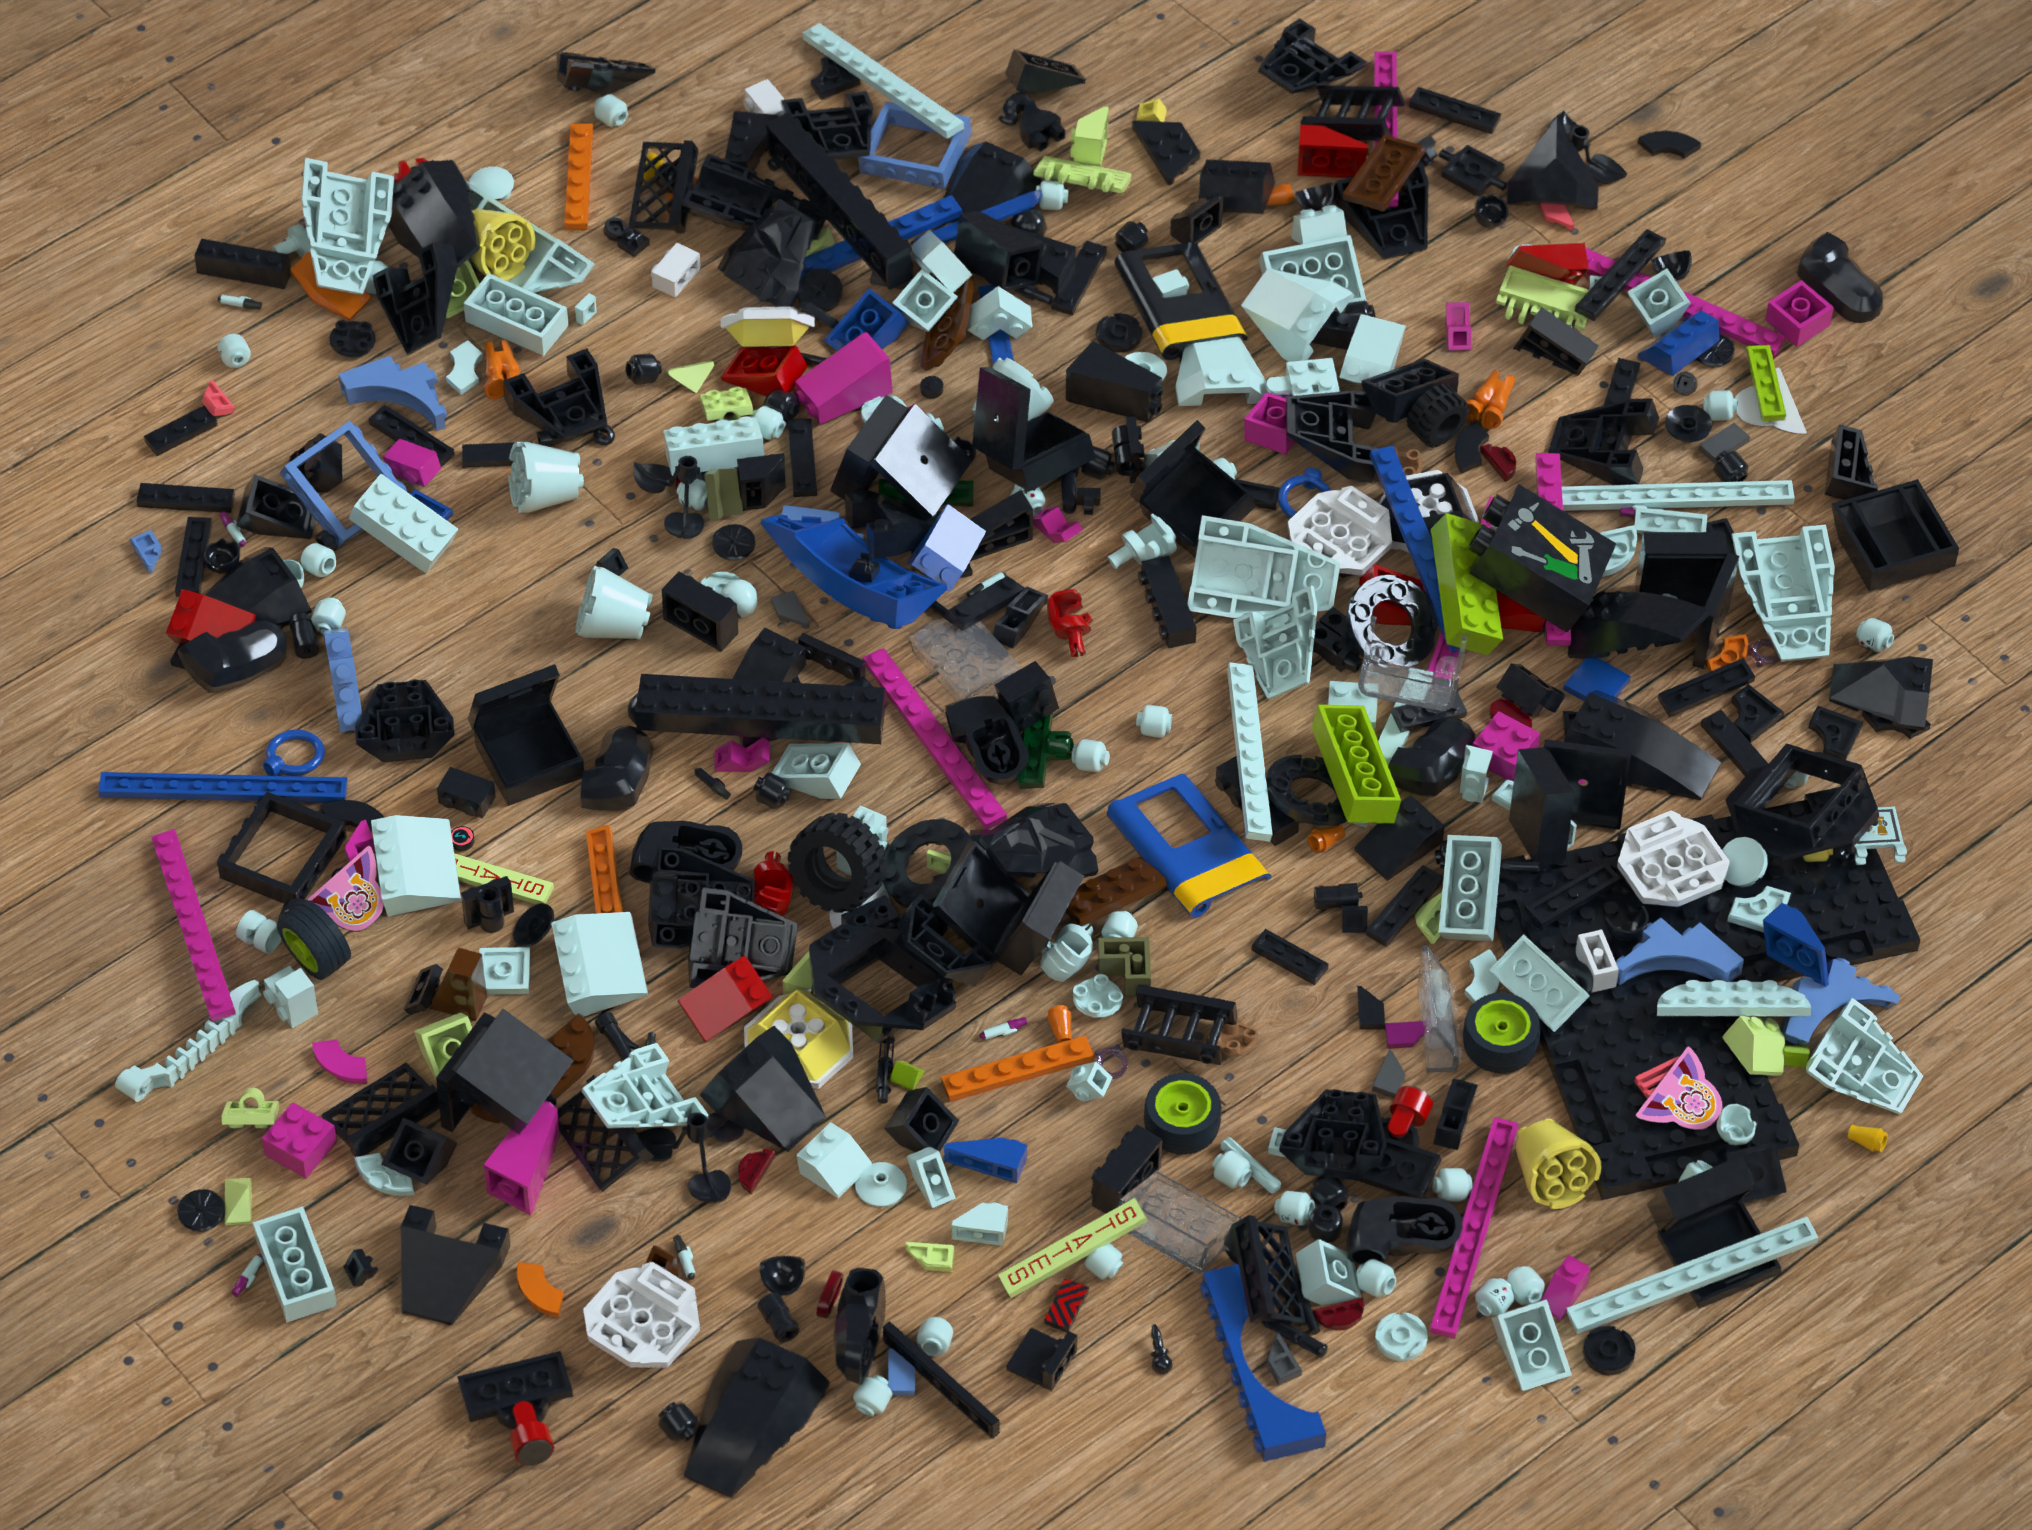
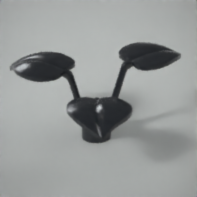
[1548,111,1627,184]
[633,456,737,539]
[639,1112,745,1203]

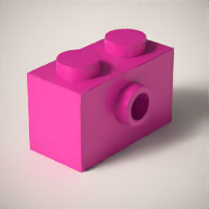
[383,439,441,487]

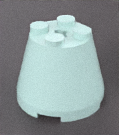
[972,358,1054,422]
[509,442,584,513]
[575,566,653,640]

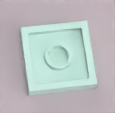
[479,947,530,995]

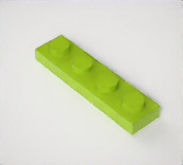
[1746,345,1786,422]

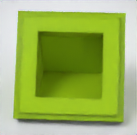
[1783,1044,1810,1068]
[890,1060,925,1090]

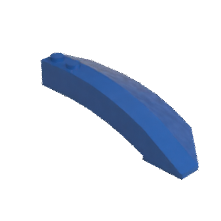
[761,515,947,629]

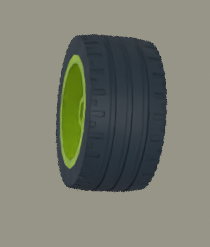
[277,900,351,980]
[1463,992,1540,1073]
[1144,1073,1222,1155]

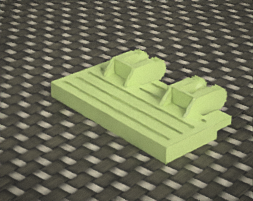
[1034,156,1132,194]
[1496,265,1590,331]

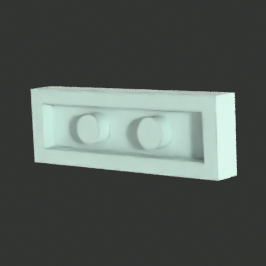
[1634,507,1707,533]

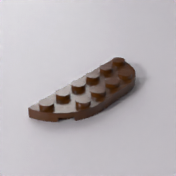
[920,265,974,371]
[471,1013,594,1124]

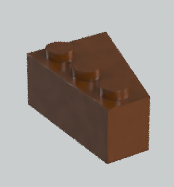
[429,947,487,1021]

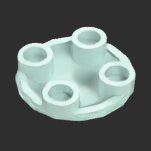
[469,167,514,200]
[1073,974,1123,1018]

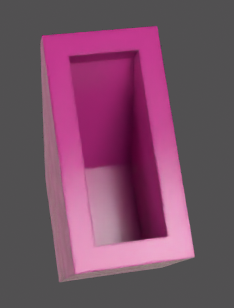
[1541,1255,1591,1320]

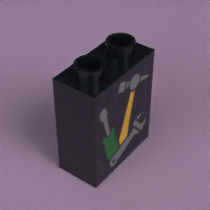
[1468,484,1617,633]

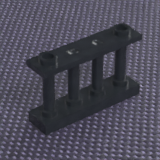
[1300,85,1405,141]
[1121,985,1238,1065]

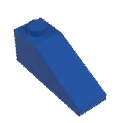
[944,1138,1027,1183]

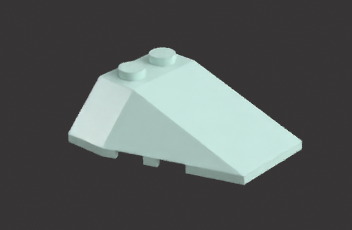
[1241,269,1354,362]
[1175,337,1267,406]
[1233,585,1317,700]
[1806,998,1923,1115]
[582,1043,708,1128]

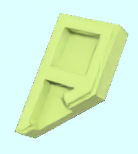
[906,1242,954,1272]

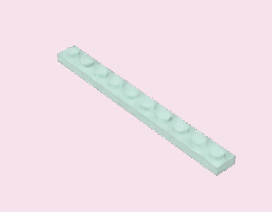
[803,23,964,139]
[1562,480,1795,511]
[1227,662,1272,842]
[1567,1217,1818,1334]

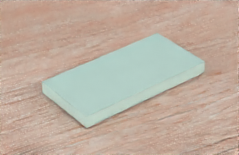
[1488,934,1590,1032]

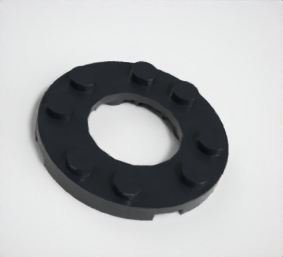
[1346,575,1437,670]
[1266,754,1347,826]
[882,819,973,909]

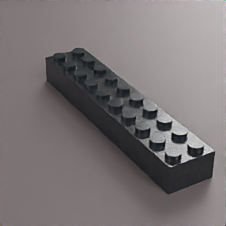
[765,112,914,290]
[635,674,886,745]

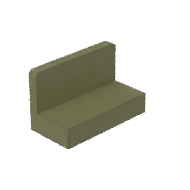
[705,468,743,521]

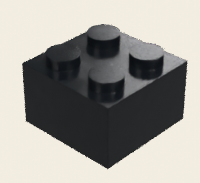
[994,661,1059,732]

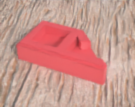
[1538,203,1574,230]
[201,380,235,416]

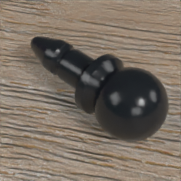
[1150,1324,1173,1375]

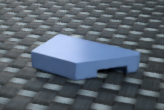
[130,530,162,574]
[888,1349,915,1396]

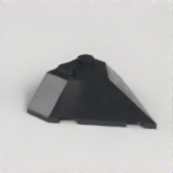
[1507,118,1599,210]

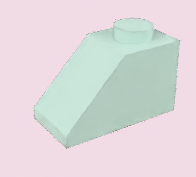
[906,1147,956,1208]
[952,1203,1008,1246]

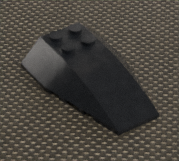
[682,154,827,239]
[388,160,480,267]
[1568,591,1711,658]
[1564,690,1721,800]
[684,1337,830,1498]

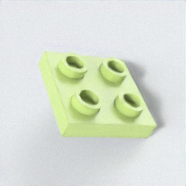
[700,387,753,421]
[222,1088,279,1128]

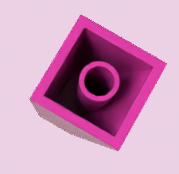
[794,332,893,424]
[484,1101,560,1215]

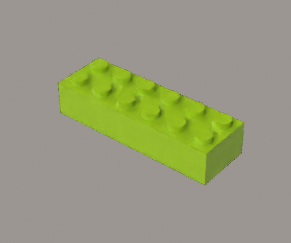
[1431,513,1503,656]
[1312,705,1401,823]

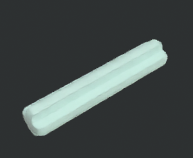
[1220,1137,1281,1194]

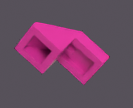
[1446,302,1472,350]
[1033,506,1083,543]
[714,738,770,772]
[345,820,375,863]

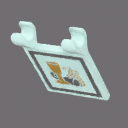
[1854,807,1907,865]

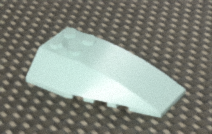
[301,158,394,295]
[1188,515,1341,618]
[1732,525,1835,662]

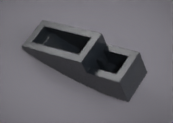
[992,587,1048,649]
[1433,1078,1478,1150]

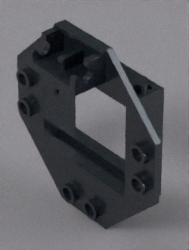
[1725,743,1879,861]
[809,924,957,1043]

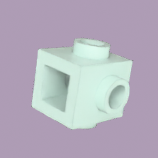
[1066,1062,1112,1102]

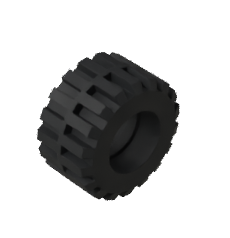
[1406,384,1470,448]

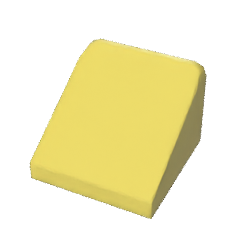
[1136,99,1167,122]

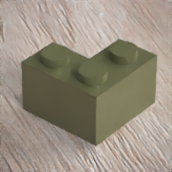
[1098,937,1151,996]

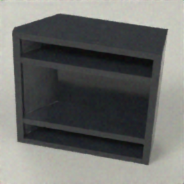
[1831,479,1959,591]

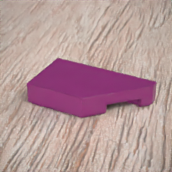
[1385,1021,1432,1049]

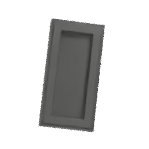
[1699,423,1750,464]

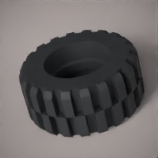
[787,813,887,913]

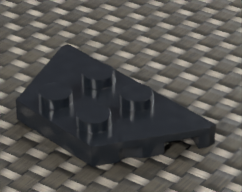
[1132,121,1201,186]

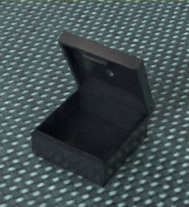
[972,367,1096,492]
[830,395,973,520]
[1130,420,1256,558]
[1635,532,1739,669]
[468,664,584,806]
[1509,739,1631,866]
[931,841,1084,976]
[436,1009,574,1135]
[1647,1155,1781,1309]

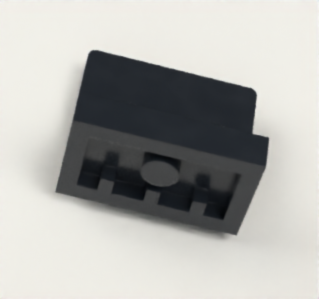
[1006,1328,1078,1391]

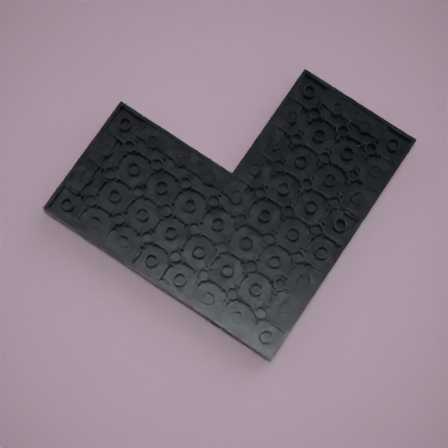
[1495,787,1921,1200]

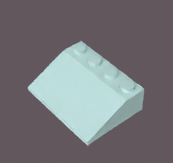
[1258,235,1366,303]
[371,815,461,917]
[552,912,648,1017]

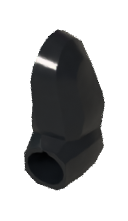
[1797,232,1883,323]
[177,621,287,693]
[944,696,1029,785]
[1388,717,1476,798]
[581,725,653,811]
[630,821,743,884]
[1346,1196,1462,1264]
[834,1267,886,1385]

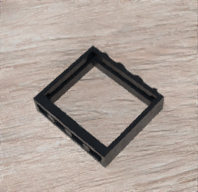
[217,792,347,904]

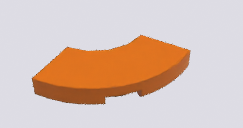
[1706,634,1748,673]
[517,1262,564,1318]

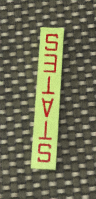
[454,853,554,904]
[998,1198,1148,1298]

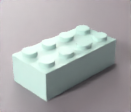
[464,273,568,356]
[663,416,765,476]
[349,474,458,574]
[1439,835,1502,942]
[253,1207,337,1322]

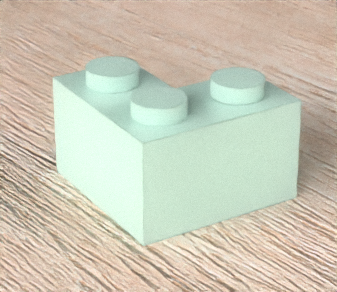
[967,286,1032,340]
[263,966,318,1028]

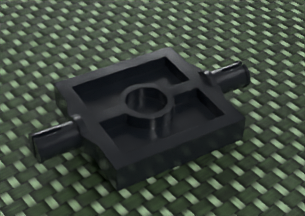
[1439,145,1508,197]

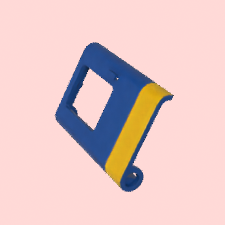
[1107,774,1271,918]

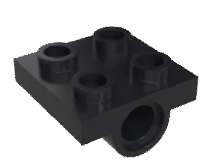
[1111,417,1144,483]
[461,876,514,933]

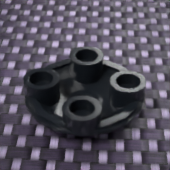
[329,320,376,358]

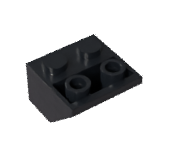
[289,433,342,493]
[737,453,786,511]

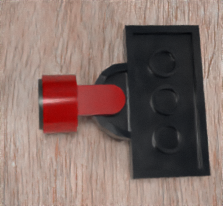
[1356,1086,1441,1199]
[457,1351,574,1465]

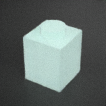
[1152,269,1189,298]

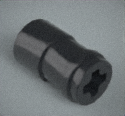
[289,613,319,659]
[1314,883,1363,910]
[757,1292,799,1343]

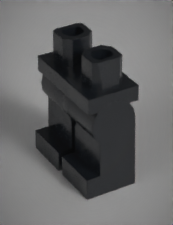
[1313,607,1363,673]

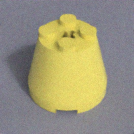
[469,208,535,281]
[1516,1118,1601,1209]

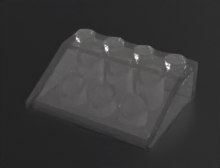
[908,618,1022,701]
[1417,946,1463,1073]
[1118,1171,1242,1273]

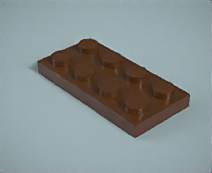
[1343,135,1425,212]
[1065,856,1167,926]

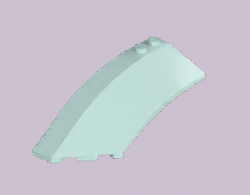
[467,181,595,293]

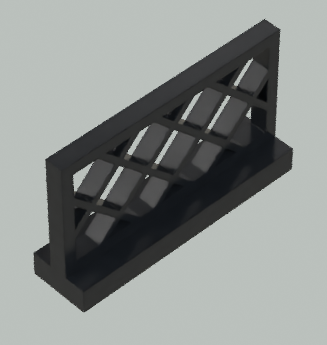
[629,140,699,234]
[321,1062,439,1157]
[557,1075,655,1192]
[1231,1215,1306,1326]

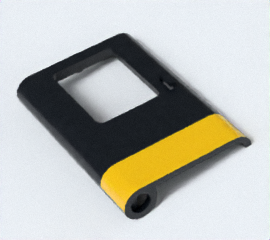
[1114,242,1248,360]

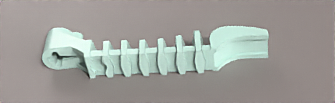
[115,980,262,1102]

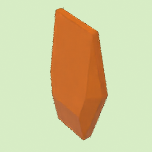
[290,252,372,321]

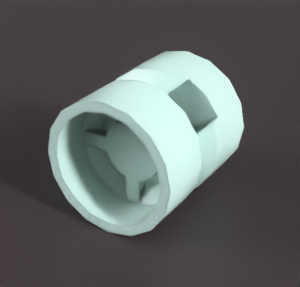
[236,910,282,954]

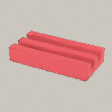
[1634,1056,1679,1099]

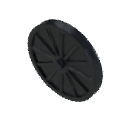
[1696,334,1735,367]
[712,524,755,560]
[177,1189,225,1231]

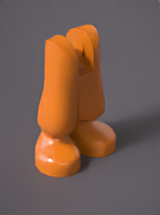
[484,340,521,399]
[1465,370,1516,429]

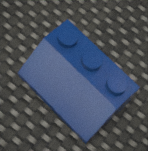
[1638,310,1719,376]

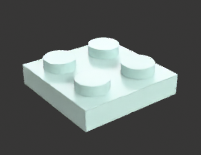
[1328,681,1378,728]

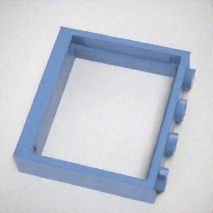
[858,101,972,189]
[279,421,407,548]

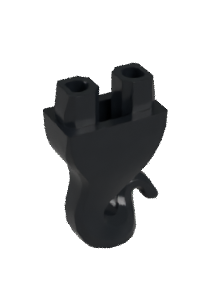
[999,93,1065,152]

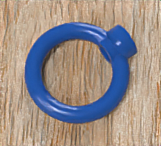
[1278,468,1331,519]
[262,730,325,776]

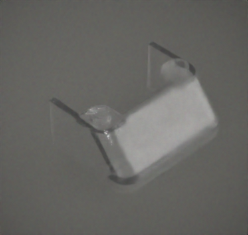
[1358,616,1468,711]

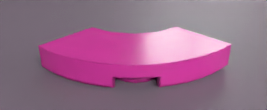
[312,1040,367,1084]

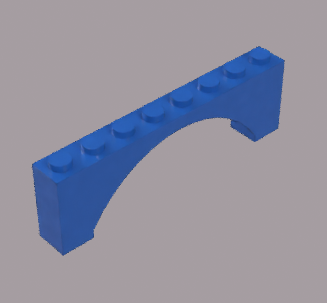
[1200,1263,1326,1462]

